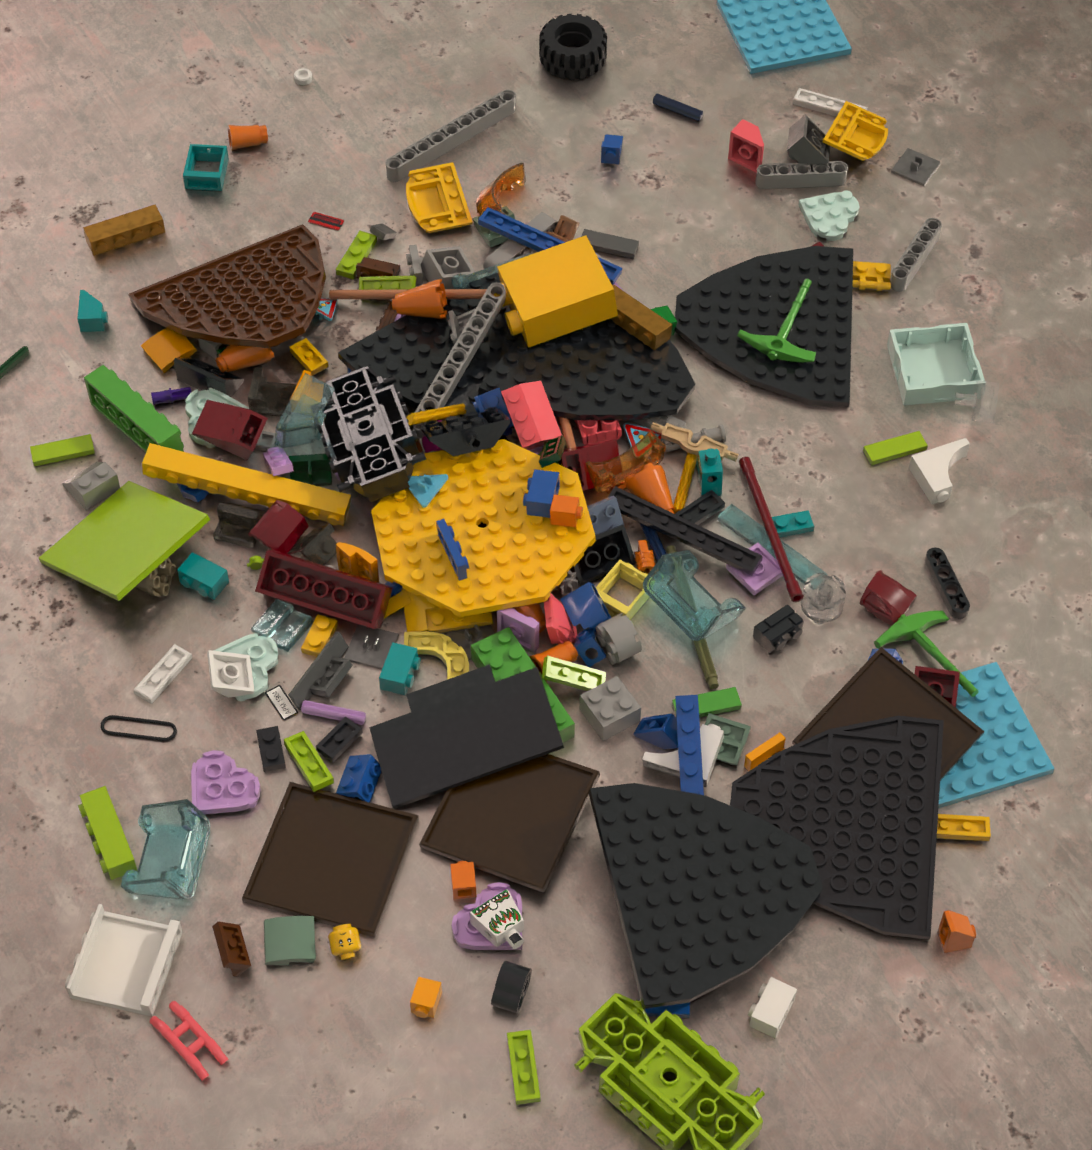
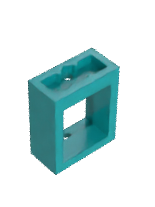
[183,144,229,191]

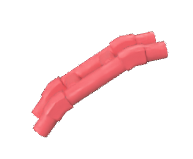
[150,1001,229,1081]

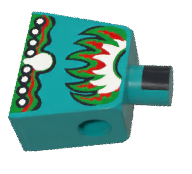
[696,448,723,496]

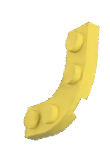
[404,631,469,680]

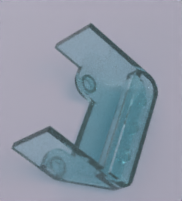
[275,373,335,448]

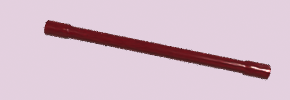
[739,457,803,602]

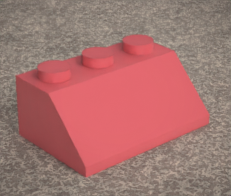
[501,381,562,450]

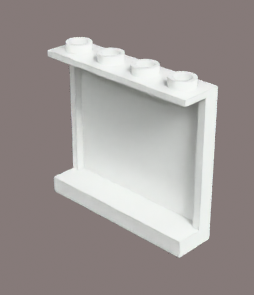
[65,904,183,1016]

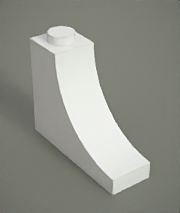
[909,438,970,504]
[642,724,724,786]

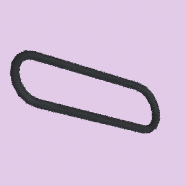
[101,715,177,741]

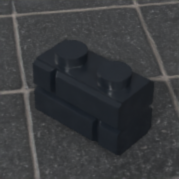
[753,605,804,653]

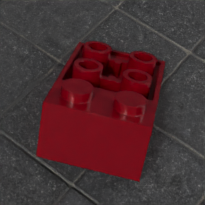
[192,400,268,460]
[558,440,624,491]

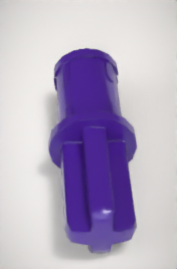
[151,387,192,405]

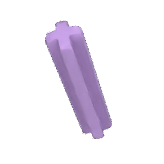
[301,700,366,725]

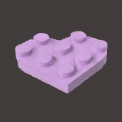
[191,750,261,815]
[451,882,522,950]

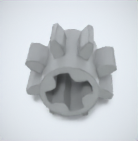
[553,570,578,595]

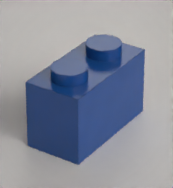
[523,469,560,518]

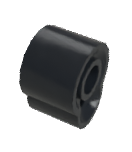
[491,961,532,1013]

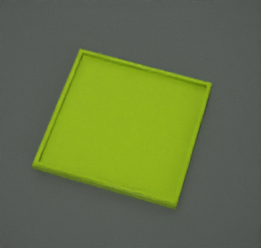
[39,481,210,601]

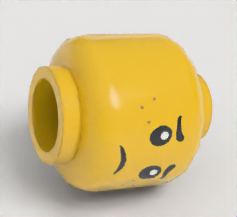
[328,924,361,960]

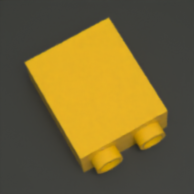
[494,235,618,348]

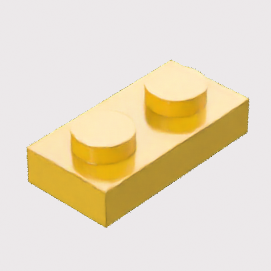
[290,338,329,376]
[301,614,338,657]

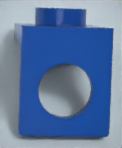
[574,627,606,667]

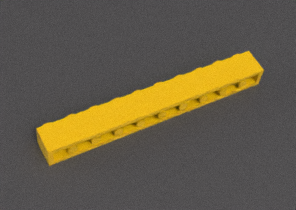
[142,443,351,526]

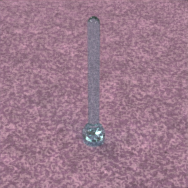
[452,253,532,289]

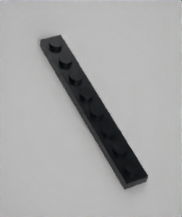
[607,486,762,576]

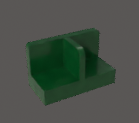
[289,453,332,486]

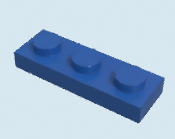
[436,519,469,581]

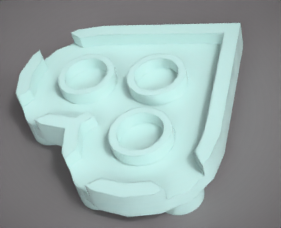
[798,190,860,241]
[185,388,249,448]
[213,633,278,701]

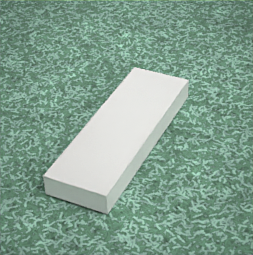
[134,644,192,704]

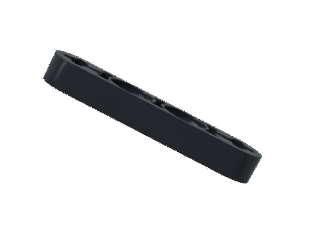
[925,547,970,619]

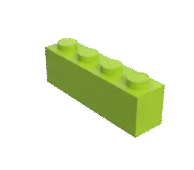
[78,786,137,880]

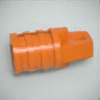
[634,540,657,577]

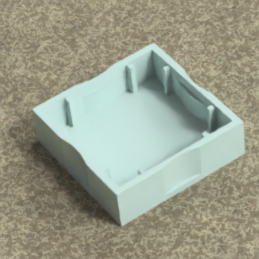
[887,323,986,405]

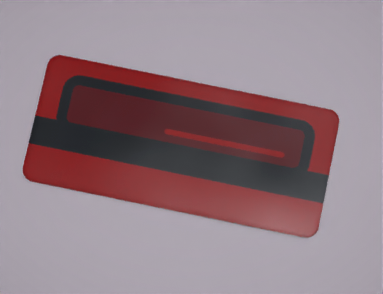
[308,212,344,230]

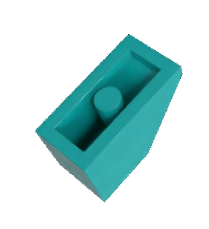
[77,290,108,332]

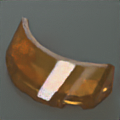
[476,163,526,215]
[585,431,666,494]

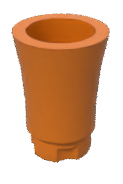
[228,125,268,151]
[529,641,578,681]

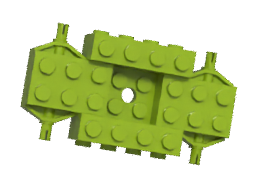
[574,993,765,1150]

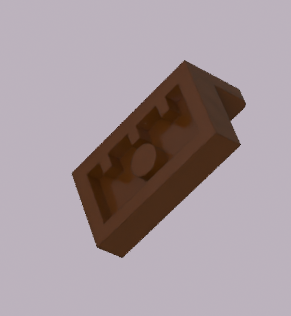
[356,257,401,279]
[212,921,251,977]

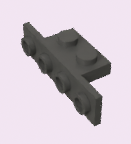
[288,632,353,710]

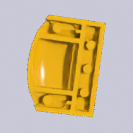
[822,101,888,161]
[406,162,473,233]
[401,589,493,633]

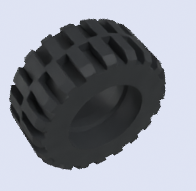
[539,13,607,80]

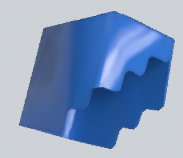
[560,582,611,629]

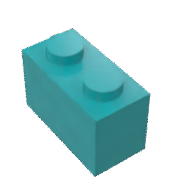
[177,552,229,600]
[379,642,421,695]

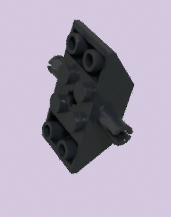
[420,407,510,456]

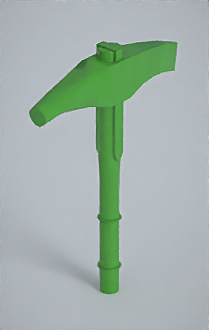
[737,279,816,362]
[874,611,979,697]

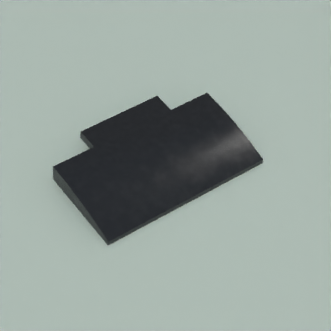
[369,664,564,809]

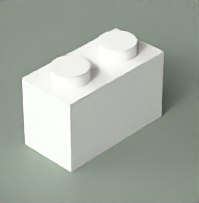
[748,977,797,1039]

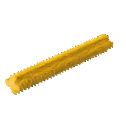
[407,403,467,425]
[673,452,698,514]

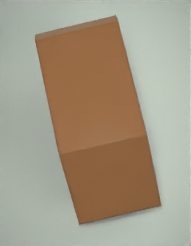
[547,215,580,242]

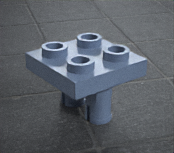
[587,496,624,535]

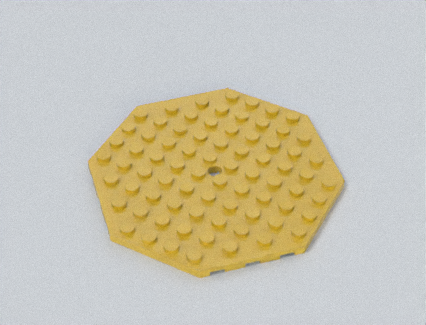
[371,439,596,617]

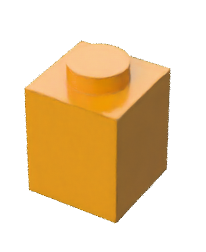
[410,976,442,1018]

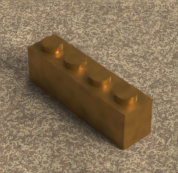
[83,204,165,256]
[610,284,672,350]

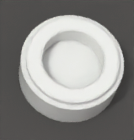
[294,68,312,85]

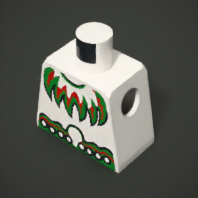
[470,889,524,949]

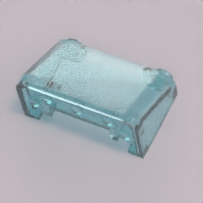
[643,550,746,641]
[120,799,210,900]

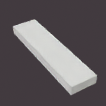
[793,88,868,117]

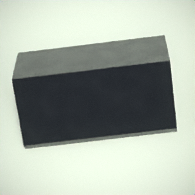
[174,357,244,397]
[570,524,636,587]

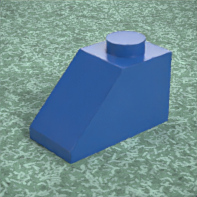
[633,713,678,750]

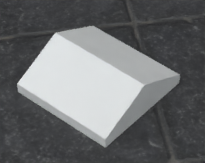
[207,650,254,698]

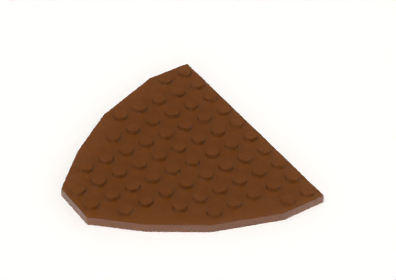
[128,224,326,348]

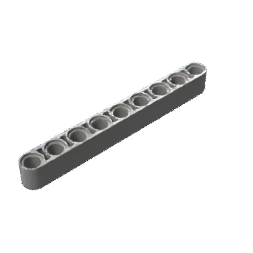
[386,90,516,182]
[411,282,506,439]

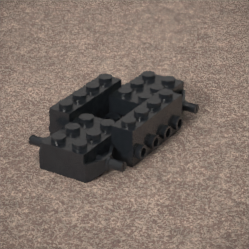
[310,366,426,502]

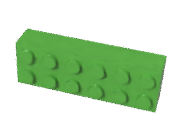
[84,365,184,452]
[471,627,575,743]

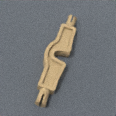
[650,422,739,462]

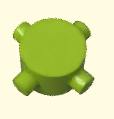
[247,556,264,570]

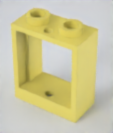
[596,560,655,620]

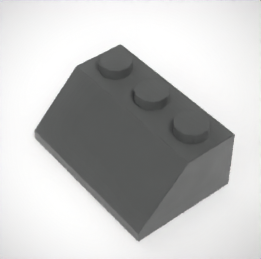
[787,114,830,164]

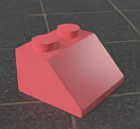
[728,119,764,173]

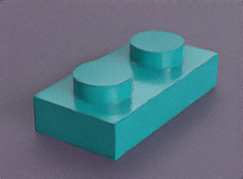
[772,510,815,538]

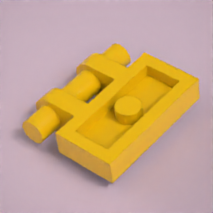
[853,261,891,292]

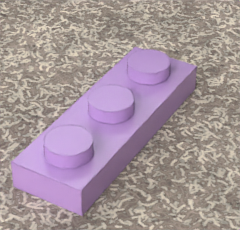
[263,447,294,476]

